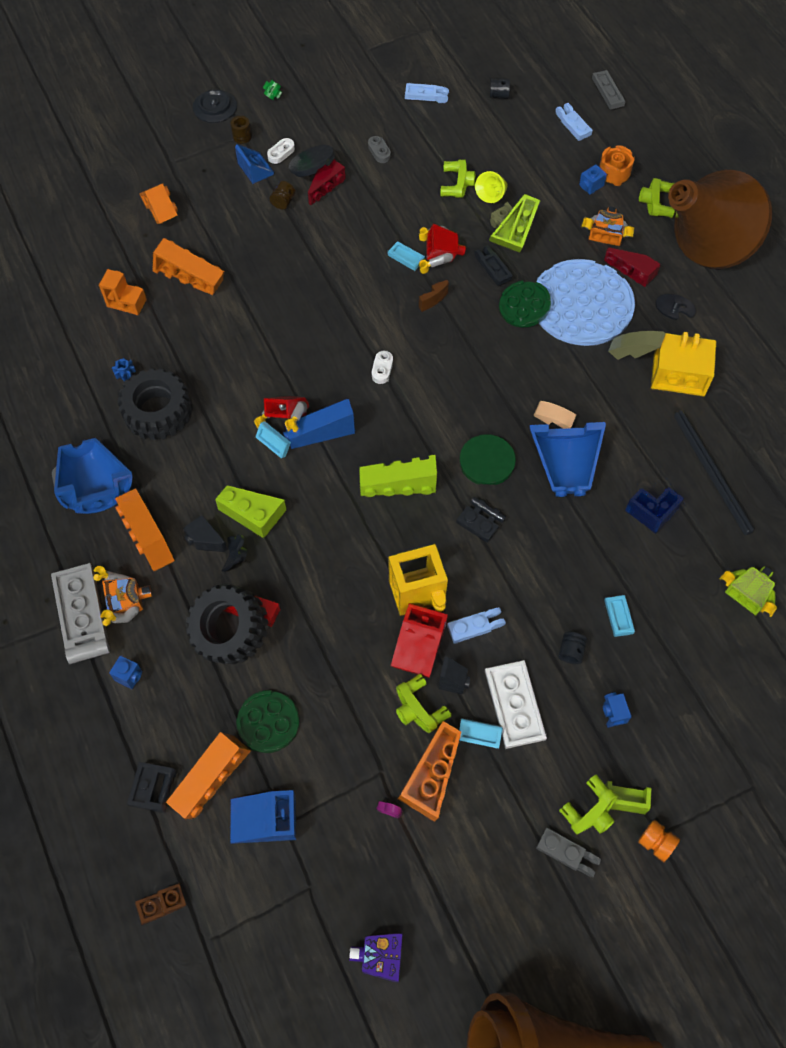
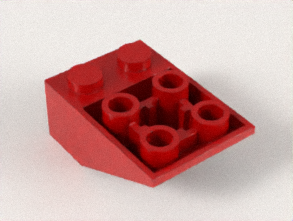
[391,604,448,678]

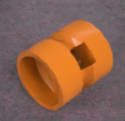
[638,819,680,862]

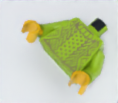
[719,567,777,617]

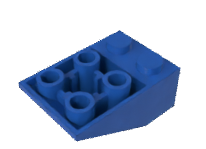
[230,790,296,844]

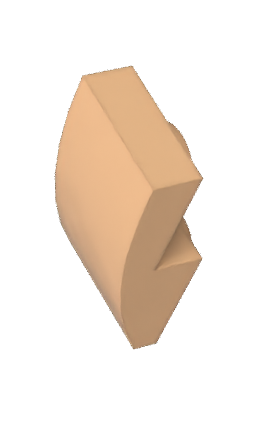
[534,401,576,429]

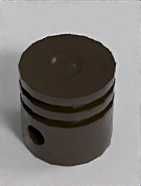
[230,116,252,144]
[269,181,296,210]

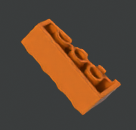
[153,238,224,295]
[115,488,174,571]
[398,721,461,822]
[166,732,251,819]

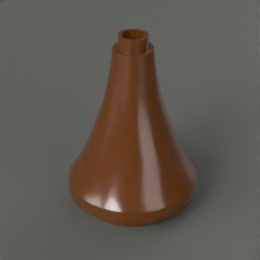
[668,170,772,269]
[467,992,663,1048]

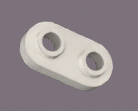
[267,138,295,164]
[372,351,393,384]

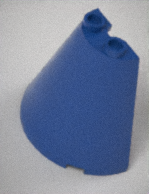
[530,422,606,497]
[54,438,132,514]

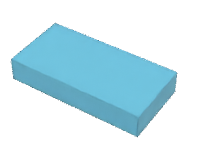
[388,241,425,271]
[256,421,291,458]
[604,595,635,637]
[459,718,503,749]

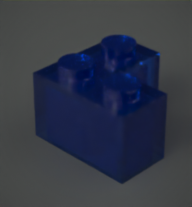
[625,487,684,534]

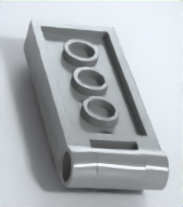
[51,563,110,664]

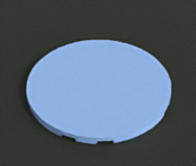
[537,259,635,346]

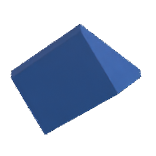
[235,144,274,184]

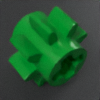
[263,80,282,100]

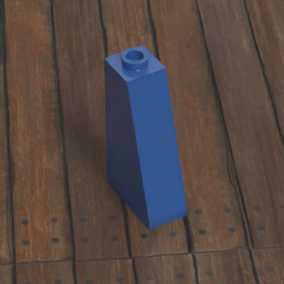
[283,399,355,449]

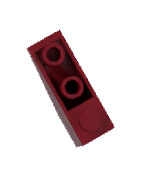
[308,160,346,205]
[604,248,660,287]

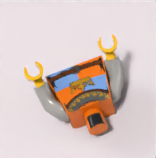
[581,207,634,246]
[93,566,152,626]

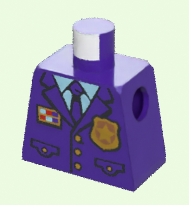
[349,934,402,982]

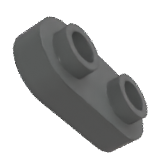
[368,136,391,163]

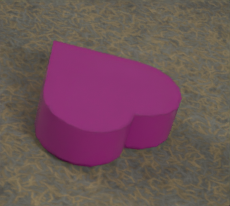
[376,801,402,819]

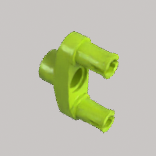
[441,159,476,198]
[639,178,675,218]
[396,674,451,733]
[559,774,618,835]

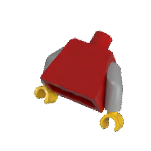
[419,224,466,274]
[254,396,309,432]

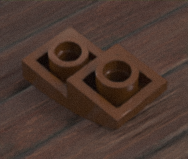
[419,280,449,312]
[135,884,186,925]

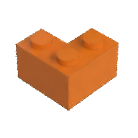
[139,184,178,224]
[99,269,147,315]

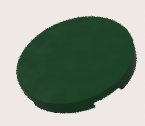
[499,281,551,327]
[460,435,515,485]
[236,690,299,753]

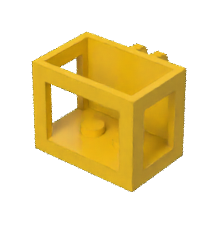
[651,332,716,396]
[389,544,448,616]

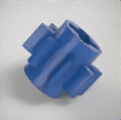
[112,358,136,381]

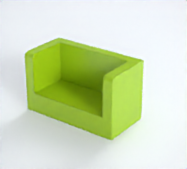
[605,781,651,814]

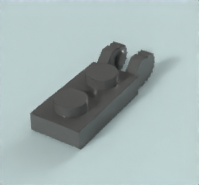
[536,828,601,877]

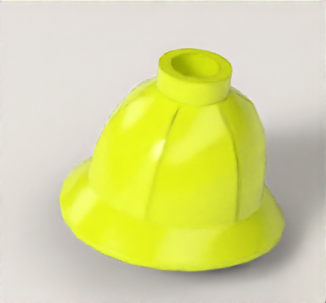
[475,171,507,203]

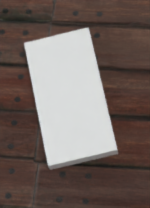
[485,660,547,749]

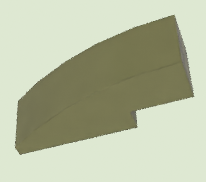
[608,331,665,359]

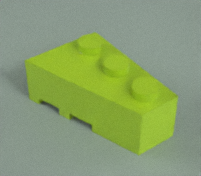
[489,194,540,252]
[215,485,286,538]

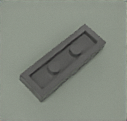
[592,70,625,110]

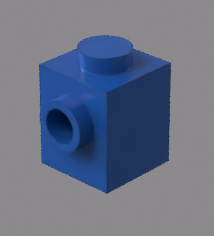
[579,165,607,194]
[109,656,143,689]

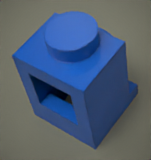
[603,693,631,727]

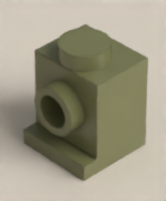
[490,202,513,229]

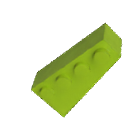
[360,455,437,497]

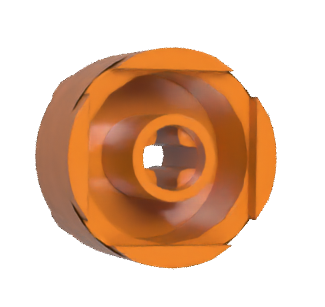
[599,146,634,186]

